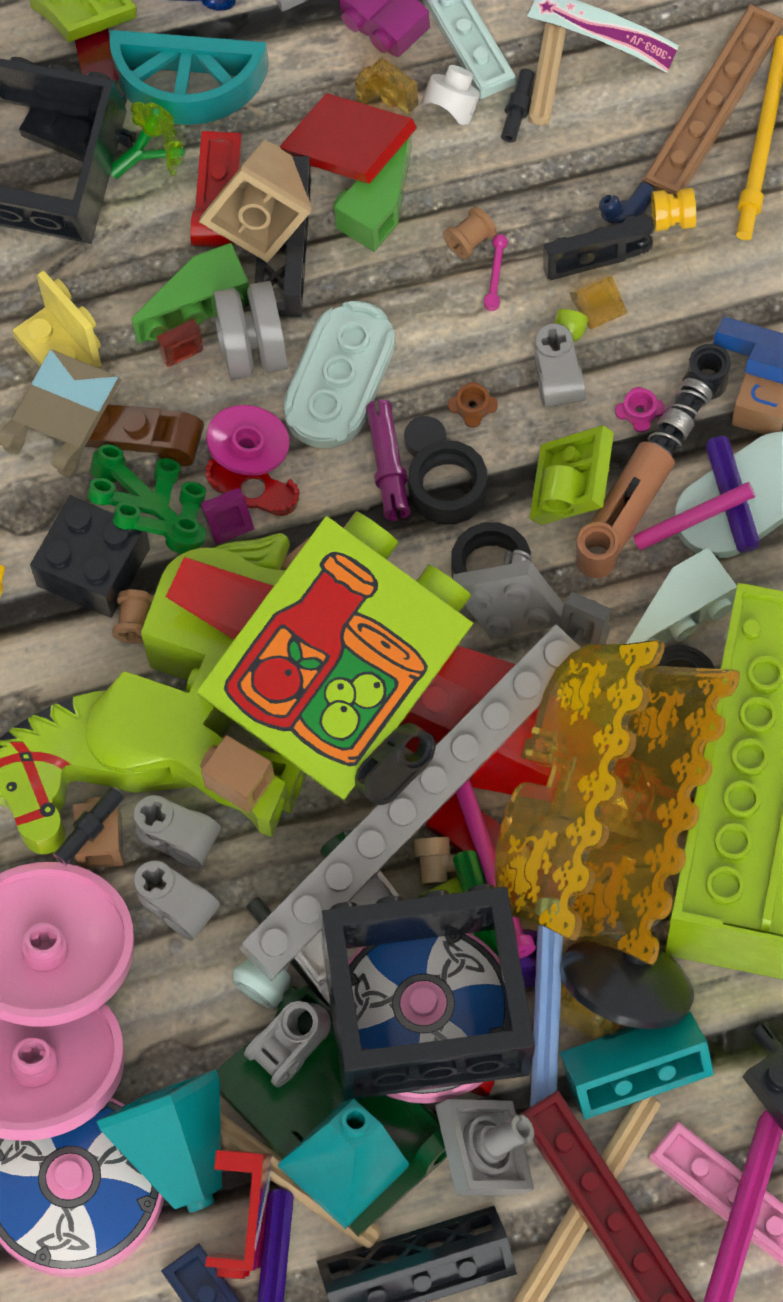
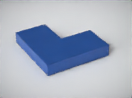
[713,316,783,384]

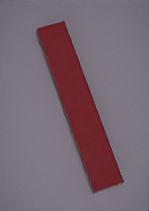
[519,1090,695,1302]

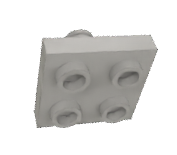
[453,550,564,638]
[435,1099,534,1195]

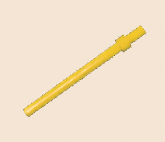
[736,35,783,240]

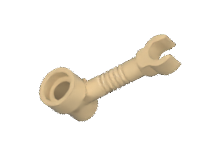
[414,837,532,884]

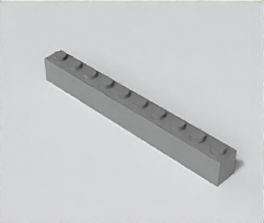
[239,624,588,981]

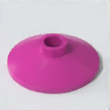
[206,405,289,475]

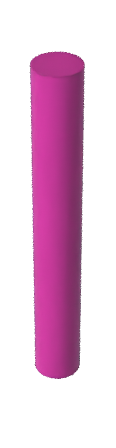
[633,482,756,550]

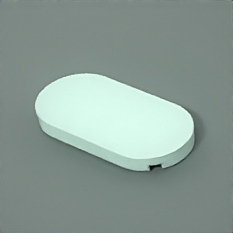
[284,301,395,448]
[675,432,783,558]

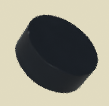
[404,416,446,457]

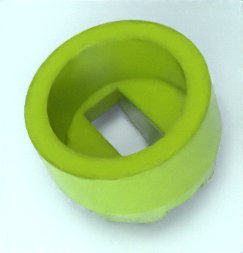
[554,309,589,342]

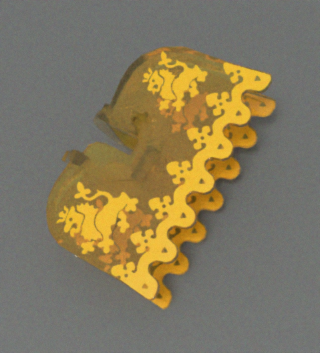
[495,640,740,965]

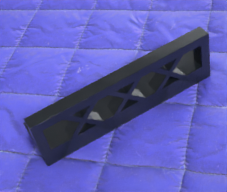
[255,156,312,317]
[317,1205,517,1302]

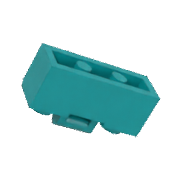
[560,1011,714,1120]

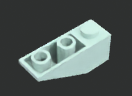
[623,547,737,667]

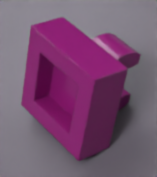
[200,488,255,545]

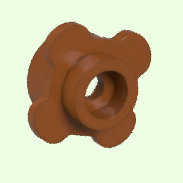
[448,382,498,428]

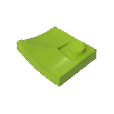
[30,0,137,43]

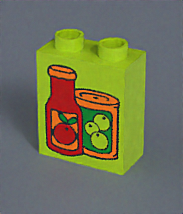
[196,511,473,802]

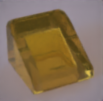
[569,275,627,329]

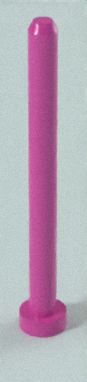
[456,779,536,959]

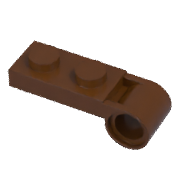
[85,404,204,466]

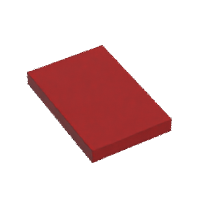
[280,93,417,184]

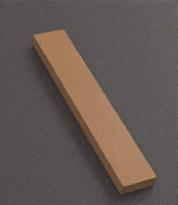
[642,4,783,197]

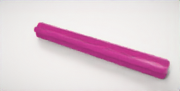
[703,1110,783,1302]

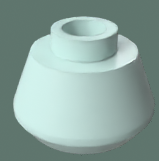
[232,959,291,1010]

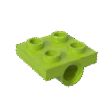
[529,425,614,525]

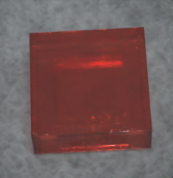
[157,319,204,367]

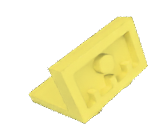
[12,270,102,368]

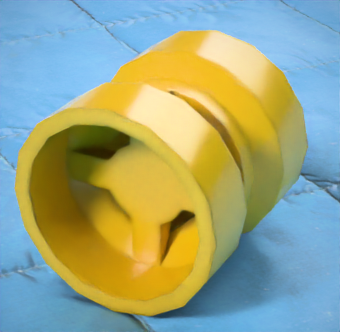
[651,188,696,232]

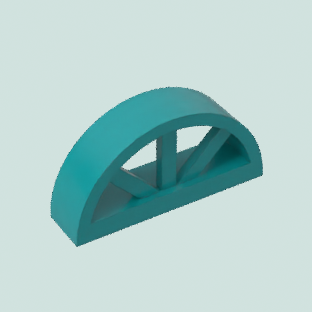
[110,30,269,125]

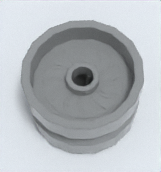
[213,281,288,380]

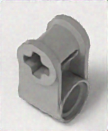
[535,324,586,408]
[133,795,221,868]
[134,861,220,941]
[244,1001,331,1088]

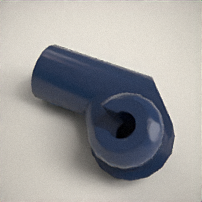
[599,182,656,224]

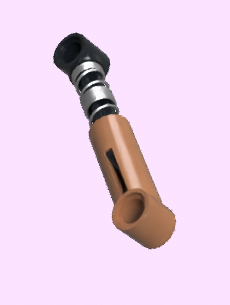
[576,344,731,578]

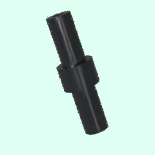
[501,68,535,143]
[53,787,124,866]

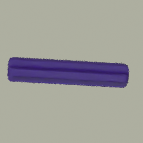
[706,436,760,553]
[257,1189,294,1302]

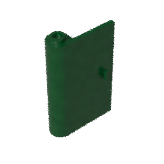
[216,986,447,1237]

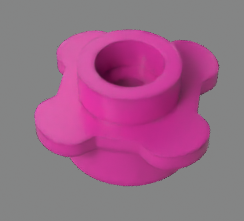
[615,387,665,433]

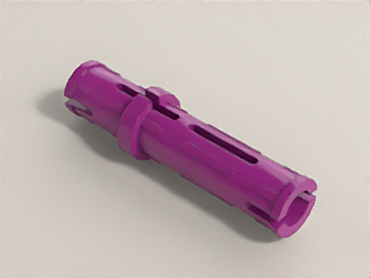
[366,399,411,521]

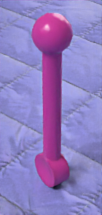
[484,234,508,311]

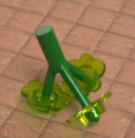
[110,102,185,180]

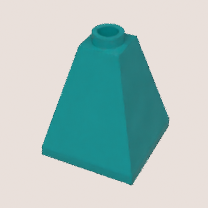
[97,1069,222,1213]
[278,1099,409,1229]

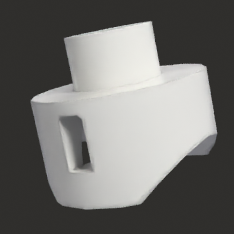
[420,65,481,125]

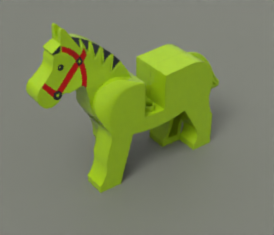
[0,533,307,855]

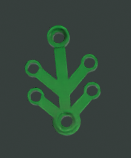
[87,444,206,554]

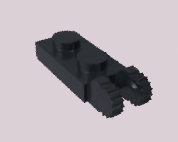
[543,214,654,281]

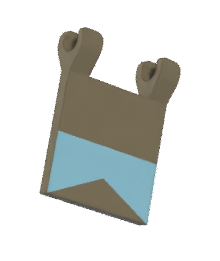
[0,349,121,477]

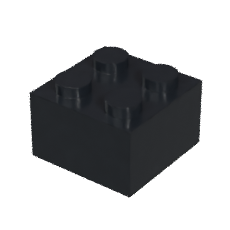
[30,495,150,618]

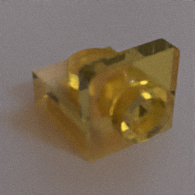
[355,57,418,115]

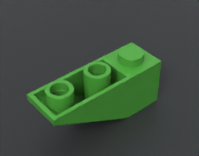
[333,136,412,252]
[131,243,249,344]

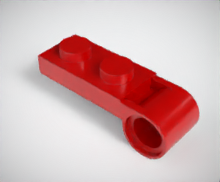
[190,131,243,248]

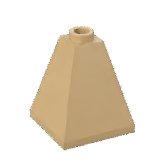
[199,140,312,263]

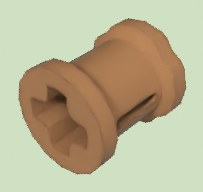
[443,206,497,260]
[112,589,154,644]

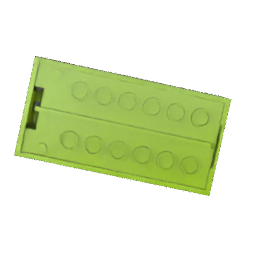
[665,583,783,980]

